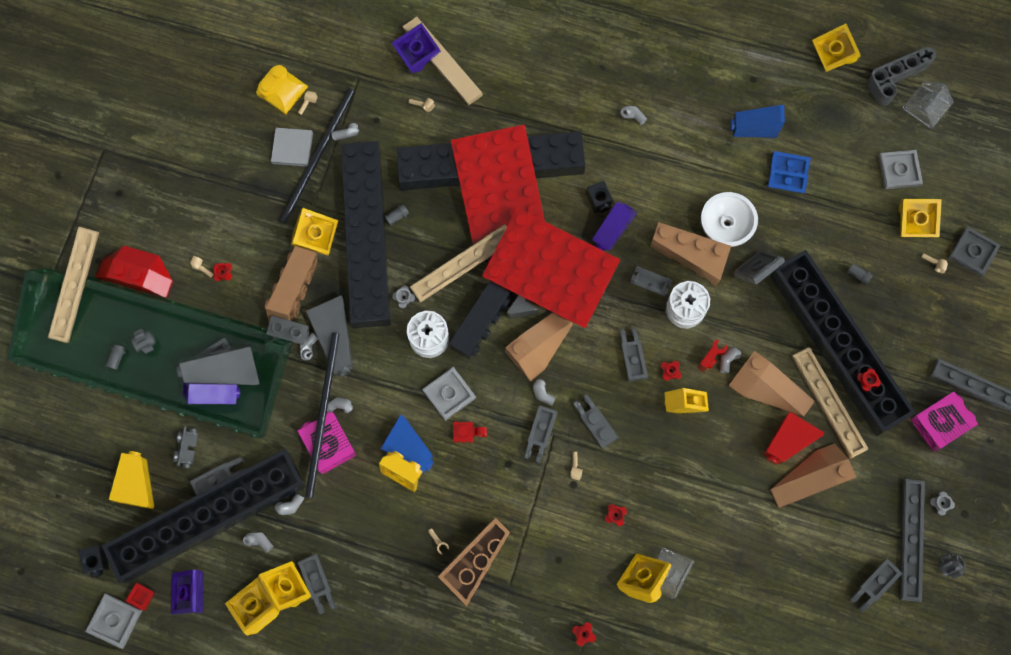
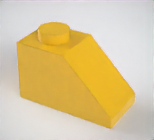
[664,388,709,413]

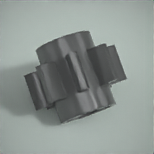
[131,329,156,354]
[939,552,966,579]

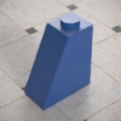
[730,105,785,138]
[381,415,434,475]

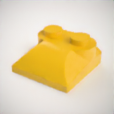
[812,24,861,72]
[256,65,308,114]
[898,199,942,237]
[291,208,338,256]
[379,451,422,493]
[617,553,671,603]
[258,561,311,612]
[225,577,280,635]

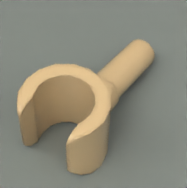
[298,91,317,115]
[409,98,435,112]
[922,254,948,273]
[190,256,214,278]
[570,452,583,480]
[428,528,449,554]

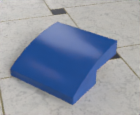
[768,151,811,194]

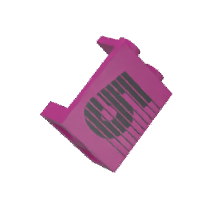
[910,392,978,452]
[298,411,357,475]

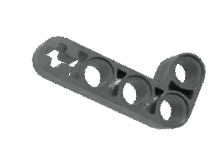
[867,47,936,106]

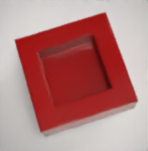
[126,583,156,611]

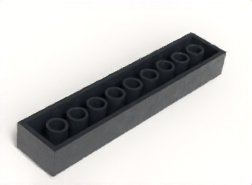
[397,131,585,191]
[341,141,391,328]
[769,250,916,436]
[102,449,306,584]

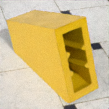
[109,451,154,509]

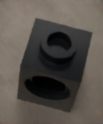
[586,181,613,213]
[78,545,109,578]

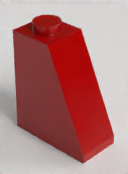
[763,412,824,465]

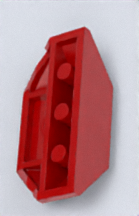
[95,246,173,299]

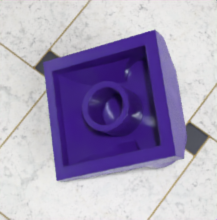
[392,23,441,73]

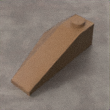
[505,313,574,382]
[729,351,815,417]
[770,444,856,508]

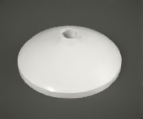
[701,192,758,247]

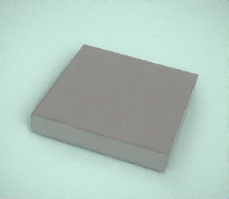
[271,128,313,167]
[878,150,923,190]
[422,367,476,421]
[85,594,142,649]

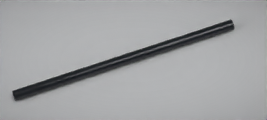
[279,88,355,224]
[305,333,340,498]

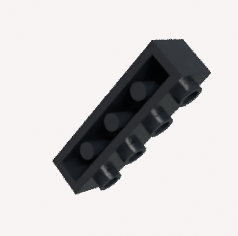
[449,281,511,360]

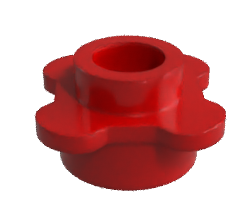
[213,263,232,282]
[661,361,682,381]
[857,369,881,391]
[605,504,627,526]
[573,622,596,646]

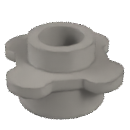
[392,286,415,308]
[930,492,955,515]

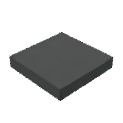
[948,226,1001,277]
[733,250,785,285]

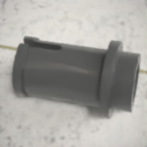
[384,204,409,226]
[847,263,873,285]
[105,344,126,370]

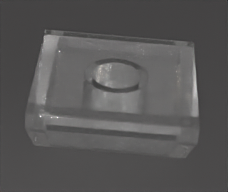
[902,81,954,129]
[657,548,694,599]

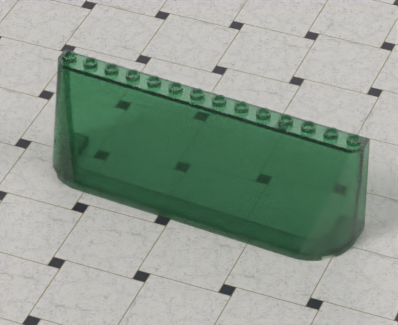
[7,268,292,439]

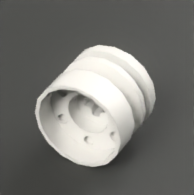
[666,281,710,329]
[407,311,449,358]

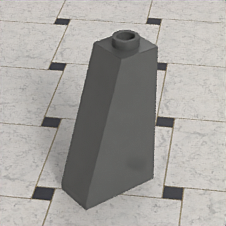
[306,295,353,376]
[176,343,259,385]

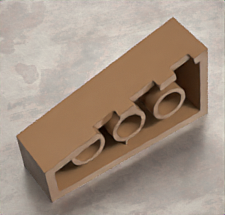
[650,222,731,287]
[265,246,318,323]
[437,518,510,606]

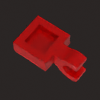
[698,339,728,372]
[453,422,487,443]

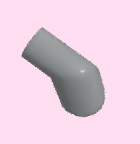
[620,106,647,125]
[332,123,359,140]
[300,333,318,360]
[720,347,741,373]
[533,379,556,406]
[327,397,353,413]
[275,493,304,516]
[243,532,274,553]

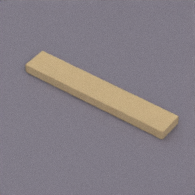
[403,17,483,106]
[410,225,507,302]
[48,227,99,343]
[791,347,868,459]

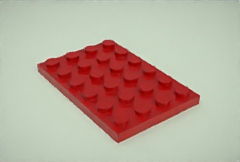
[451,124,545,245]
[482,208,620,328]

